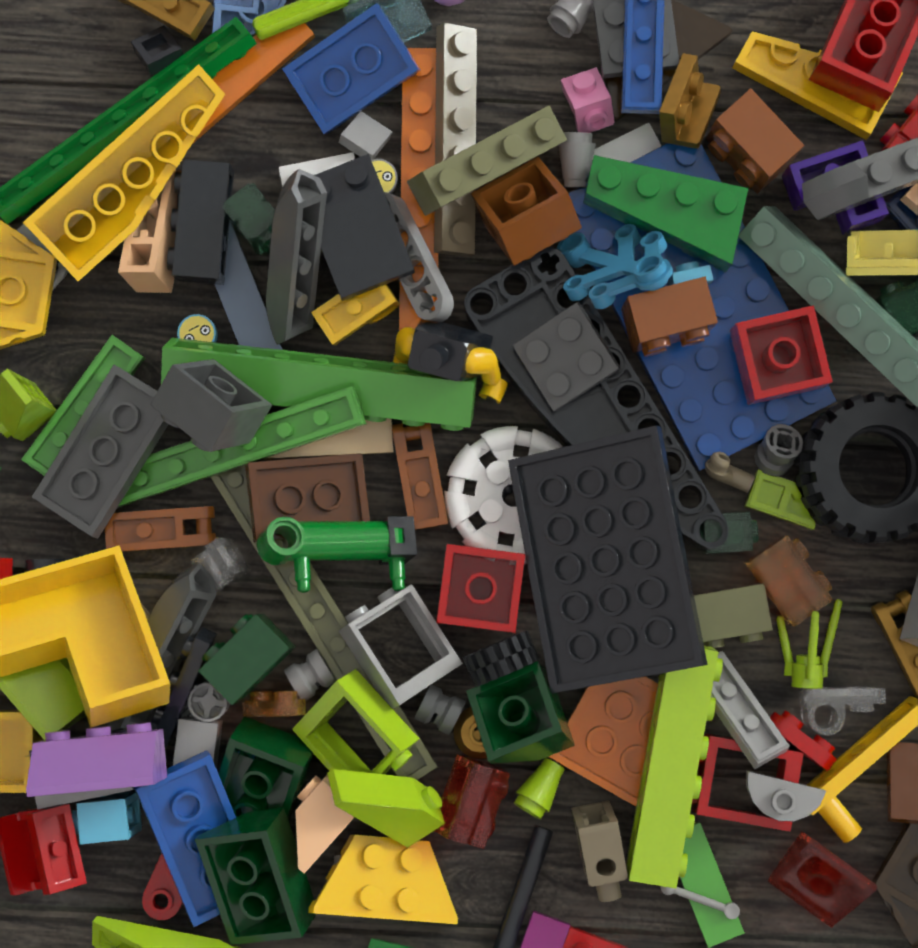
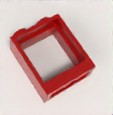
[692,733,804,832]

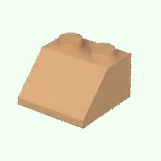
[295,775,354,873]

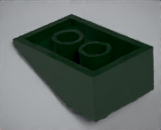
[219,716,314,821]

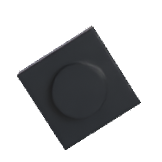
[131,25,183,75]

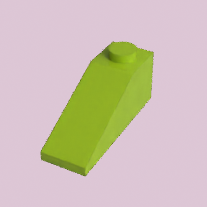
[0,368,57,441]
[327,769,445,848]

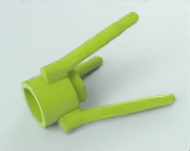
[776,599,842,689]

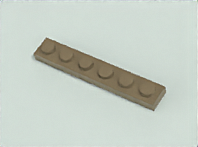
[434,23,477,257]

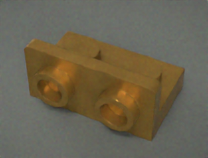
[659,53,721,148]

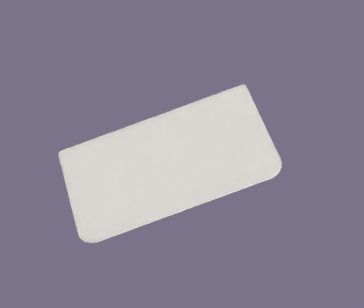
[592,123,661,163]

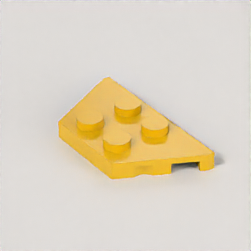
[0,220,57,350]
[308,834,458,924]

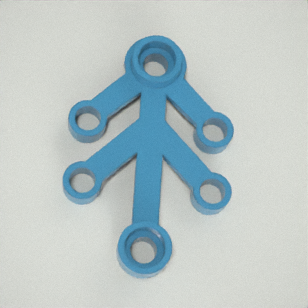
[557,224,673,309]

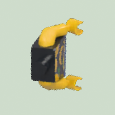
[393,319,508,404]

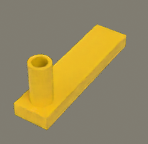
[807,696,918,843]

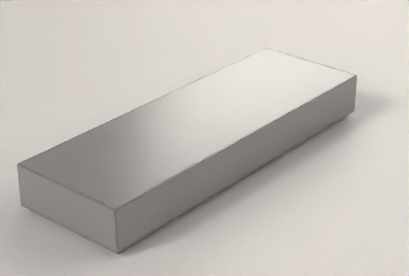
[711,651,790,769]

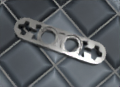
[384,192,454,322]

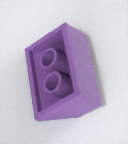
[26,722,167,797]

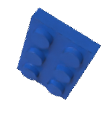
[282,3,421,134]

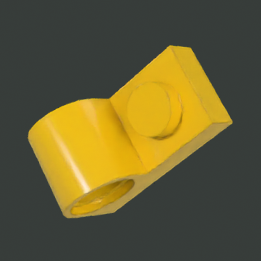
[311,284,400,345]

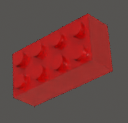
[809,0,918,112]

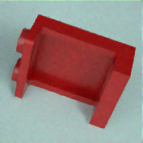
[0,804,87,896]

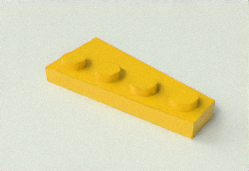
[732,31,903,140]

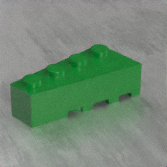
[583,155,748,273]

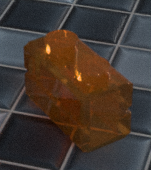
[745,535,833,626]

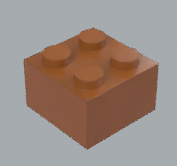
[706,88,805,194]
[471,157,582,265]
[621,276,718,357]

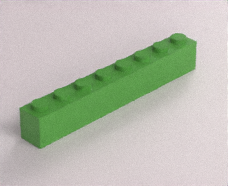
[161,338,477,431]

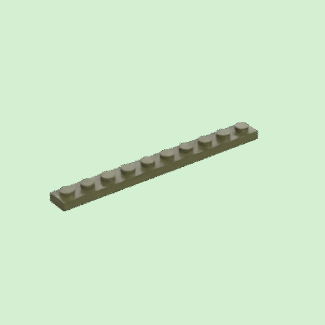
[211,465,438,780]

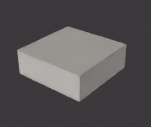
[338,111,392,161]

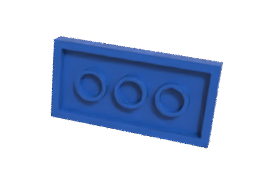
[134,750,236,927]

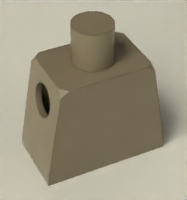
[571,800,628,902]

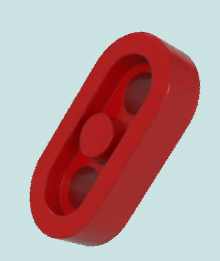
[770,710,837,772]
[142,853,183,920]

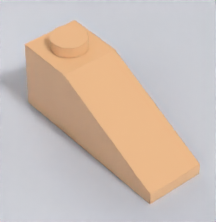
[118,169,178,293]

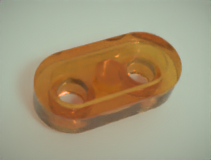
[242,690,306,717]

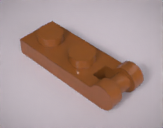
[391,423,448,530]
[105,506,217,552]

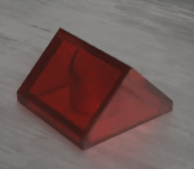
[768,831,878,928]

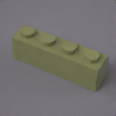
[407,105,567,216]
[694,584,773,648]

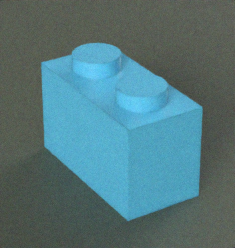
[72,791,142,844]

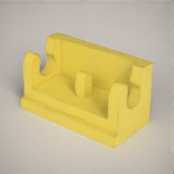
[846,230,918,276]

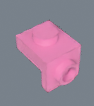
[561,67,615,133]

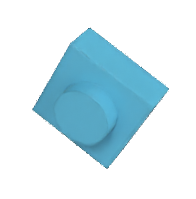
[668,261,713,286]

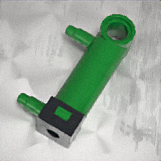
[256,516,417,593]

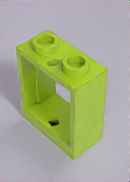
[292,669,420,775]

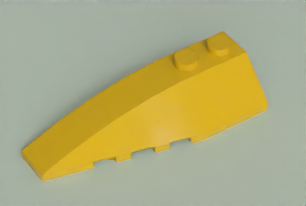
[23,64,225,281]

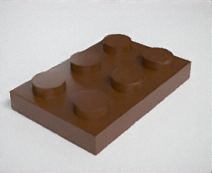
[245,453,370,543]

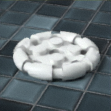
[444,426,563,565]

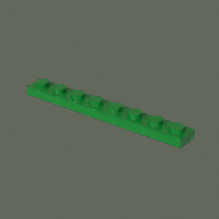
[0,17,257,224]

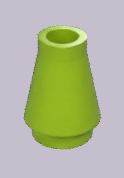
[514,758,565,819]

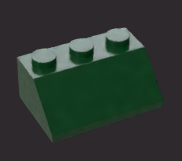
[195,807,317,945]

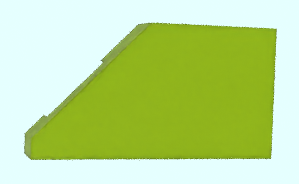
[744,469,816,530]

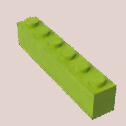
[626,646,723,889]

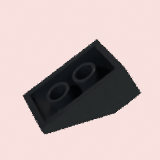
[314,154,415,301]

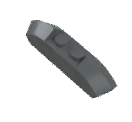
[802,138,918,220]
[266,169,327,345]
[108,563,216,732]

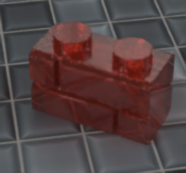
[434,754,510,849]

